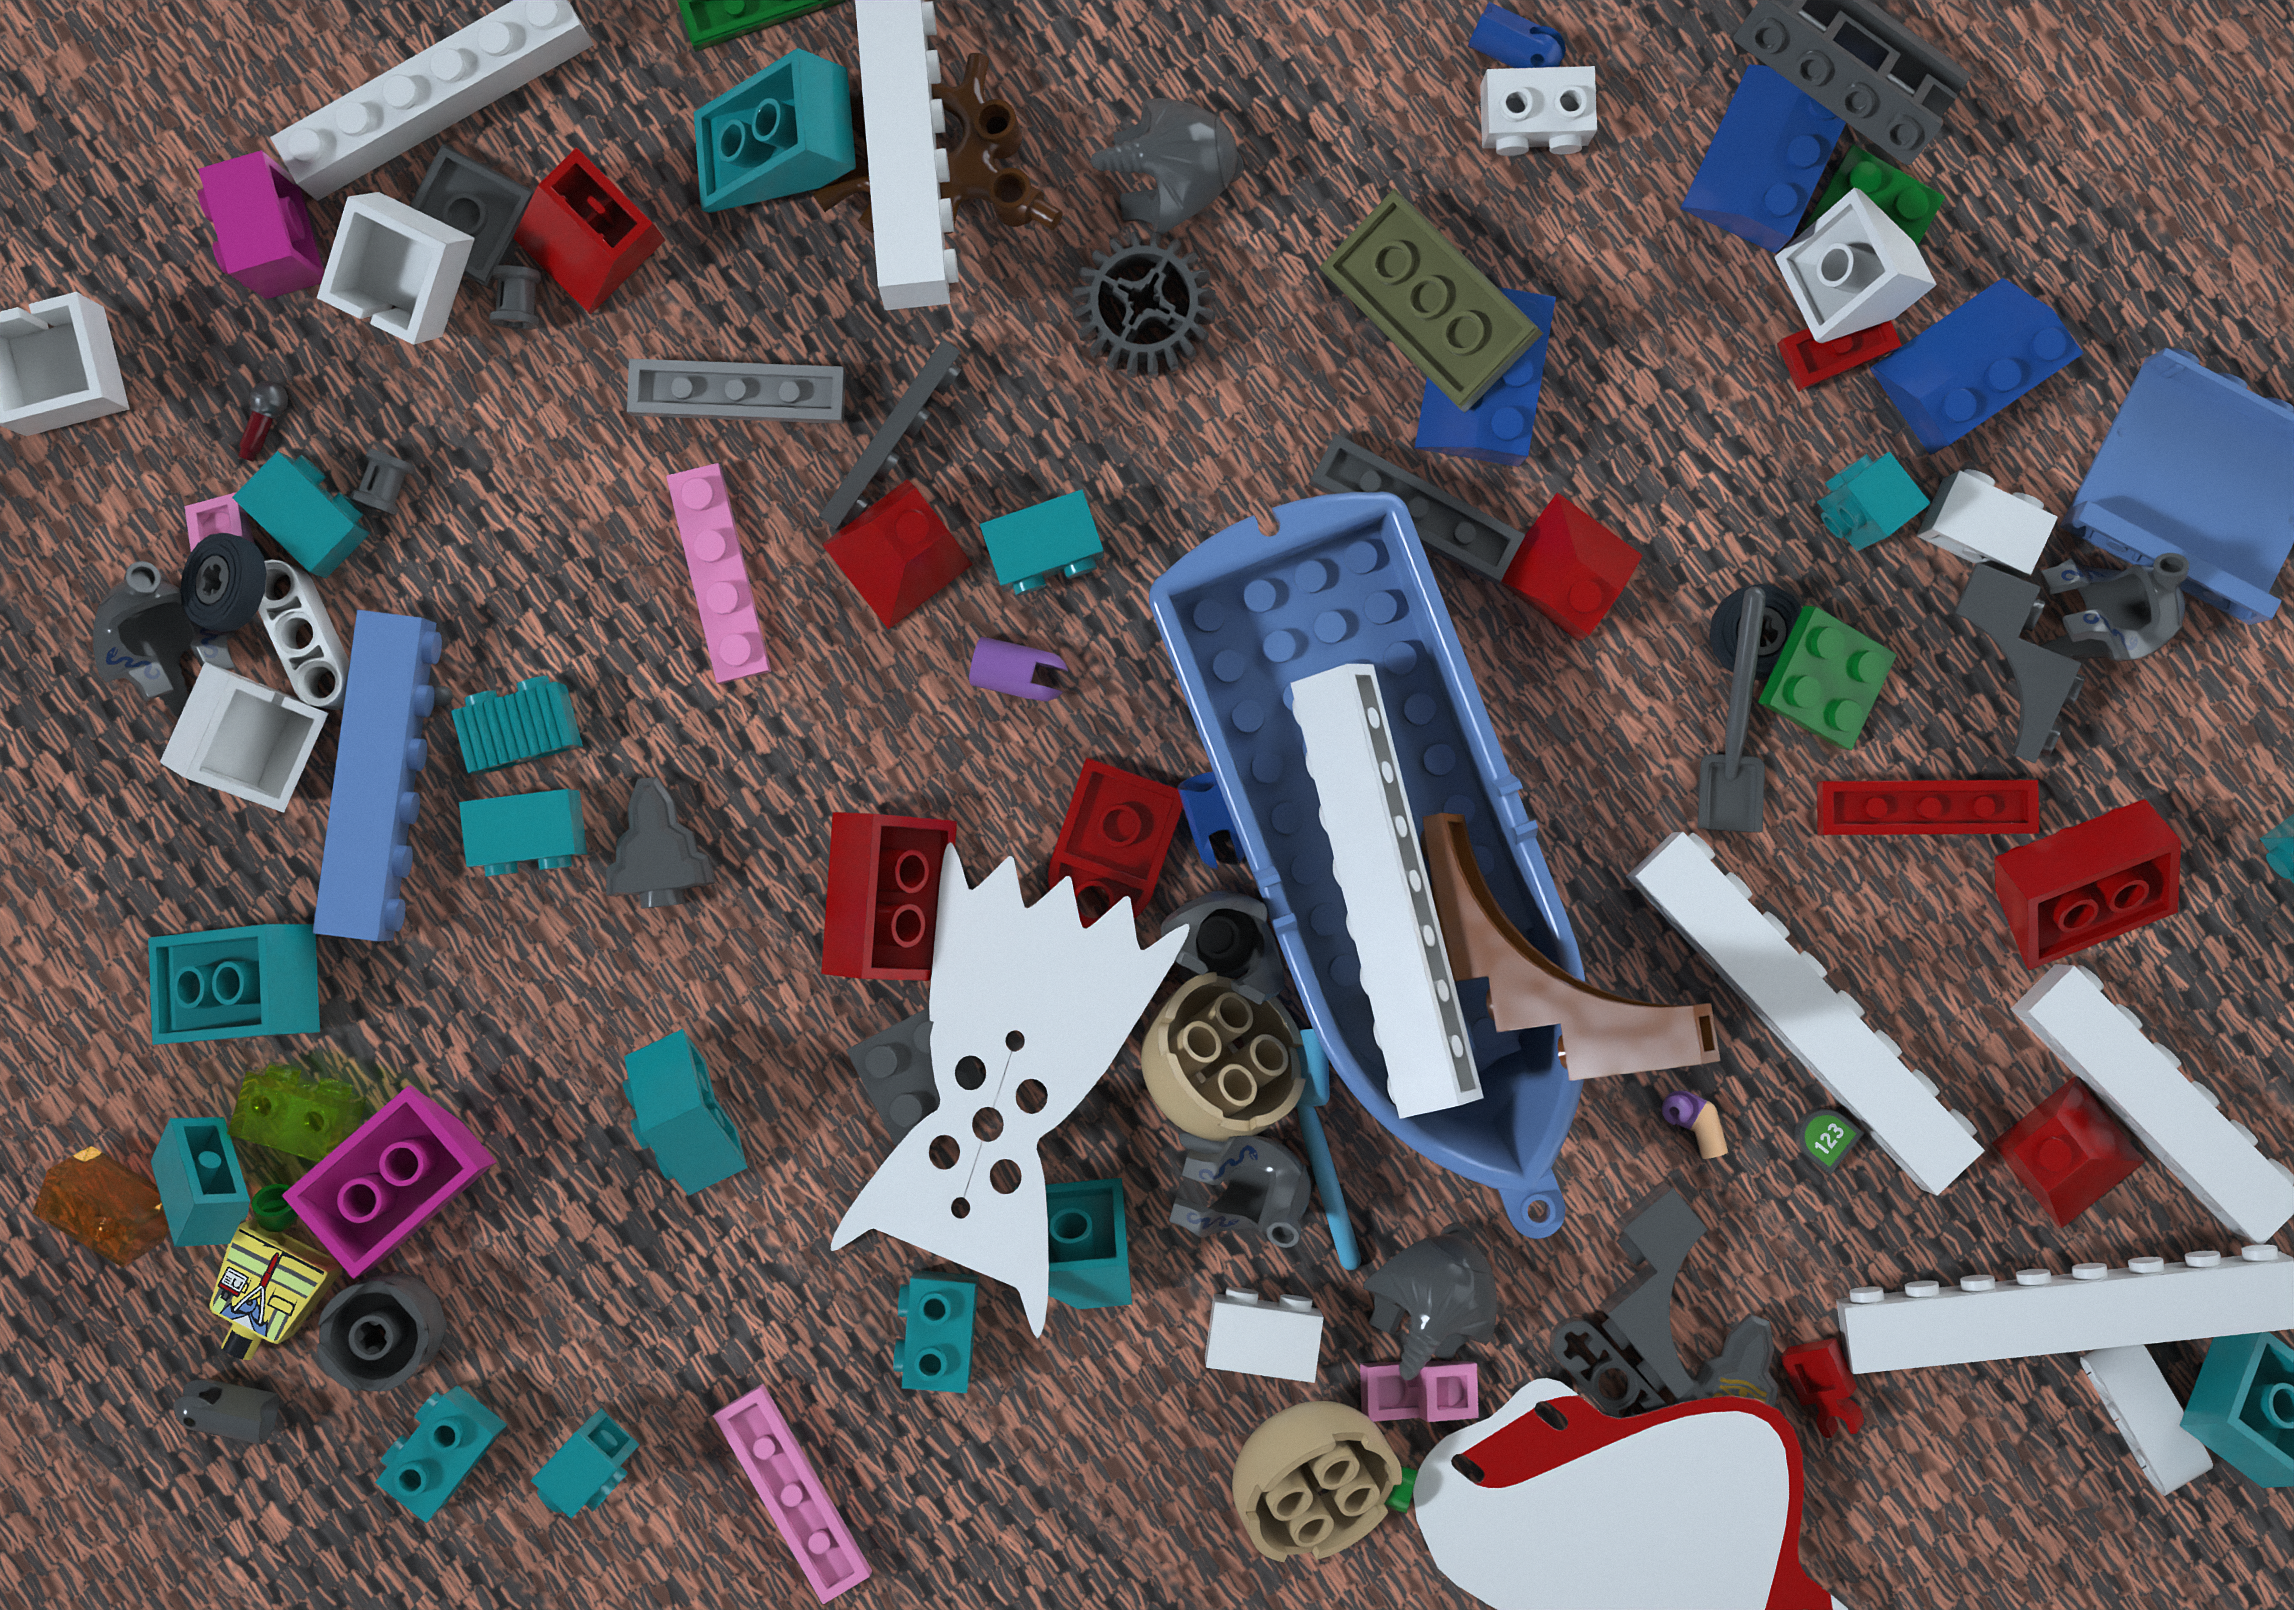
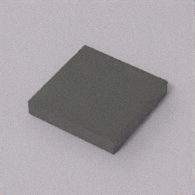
[409,143,535,290]

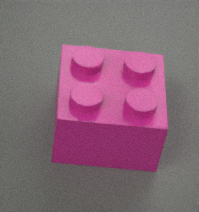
[198,150,325,299]

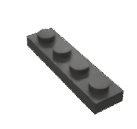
[818,339,962,530]
[1309,434,1525,585]

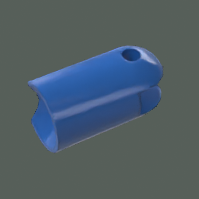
[1468,2,1566,68]
[1178,771,1245,870]

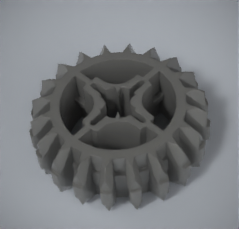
[1072,231,1216,378]

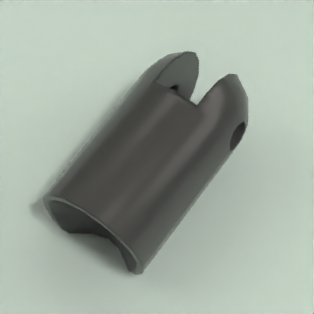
[173,1378,280,1445]

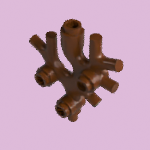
[813,53,1063,234]

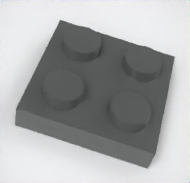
[846,1007,984,1146]

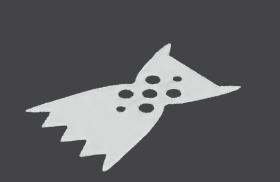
[830,842,1190,1338]

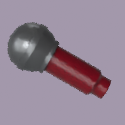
[238,381,288,462]

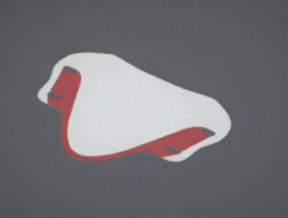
[1413,1378,1848,1610]

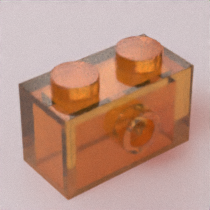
[32,1146,169,1268]

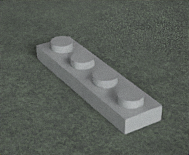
[627,359,846,424]

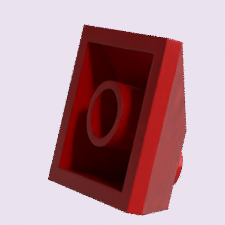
[822,479,973,630]
[1500,492,1643,642]
[1992,1076,2145,1228]

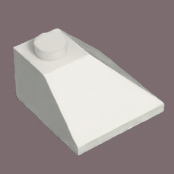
[1774,188,1937,343]

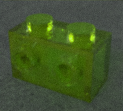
[227,1062,367,1162]

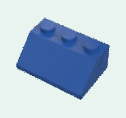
[1680,64,1846,254]
[1870,278,2083,455]
[1414,287,1556,467]

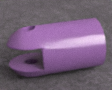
[969,636,1068,702]

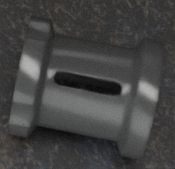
[489,265,541,330]
[349,448,415,516]

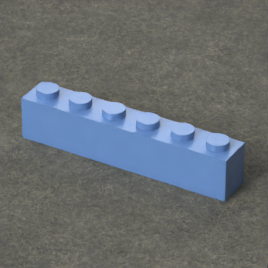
[313,609,442,941]

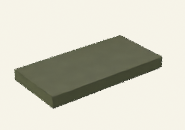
[1319,188,1543,413]

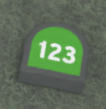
[1794,1108,1864,1175]

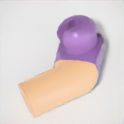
[1662,1091,1728,1159]

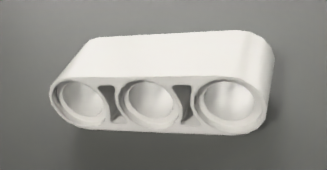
[258,559,350,710]
[2080,1344,2213,1496]

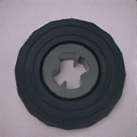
[180,533,267,632]
[1709,584,1802,681]

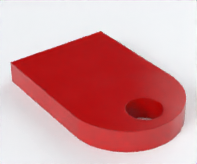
[1048,757,1183,928]

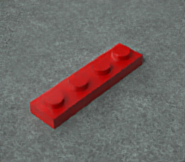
[1817,780,2039,836]

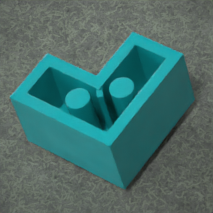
[622,1029,748,1196]

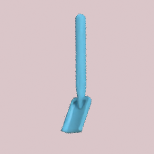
[1294,1029,1361,1270]

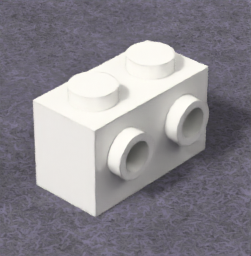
[1480,66,1597,156]

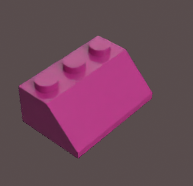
[282,1085,496,1279]

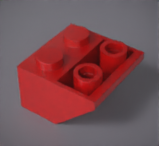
[513,147,666,315]

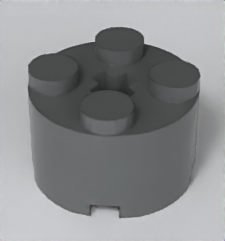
[317,1271,447,1392]

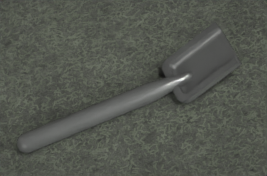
[1697,586,1766,833]

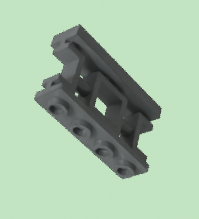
[1733,0,1972,165]

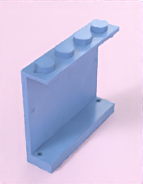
[2060,348,2294,625]

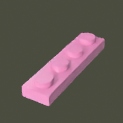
[666,463,771,684]
[713,1384,872,1604]

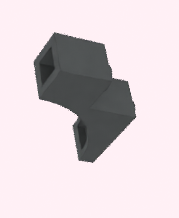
[1953,563,2086,763]
[1598,1181,1708,1399]

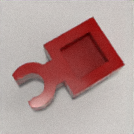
[1780,1338,1864,1438]

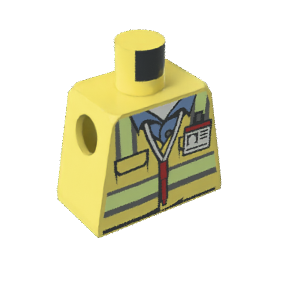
[209,1219,343,1360]

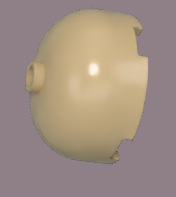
[1141,972,1306,1142]
[1232,1401,1402,1562]

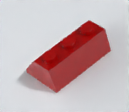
[1994,799,2181,970]
[821,812,957,981]

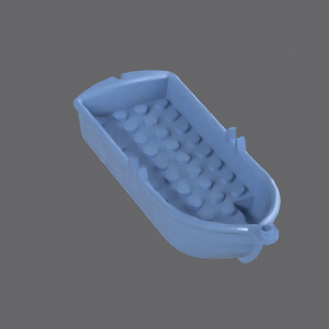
[1149,491,1585,1239]

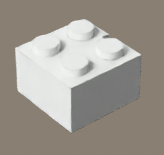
[317,192,475,345]
[0,292,130,436]
[160,662,328,813]

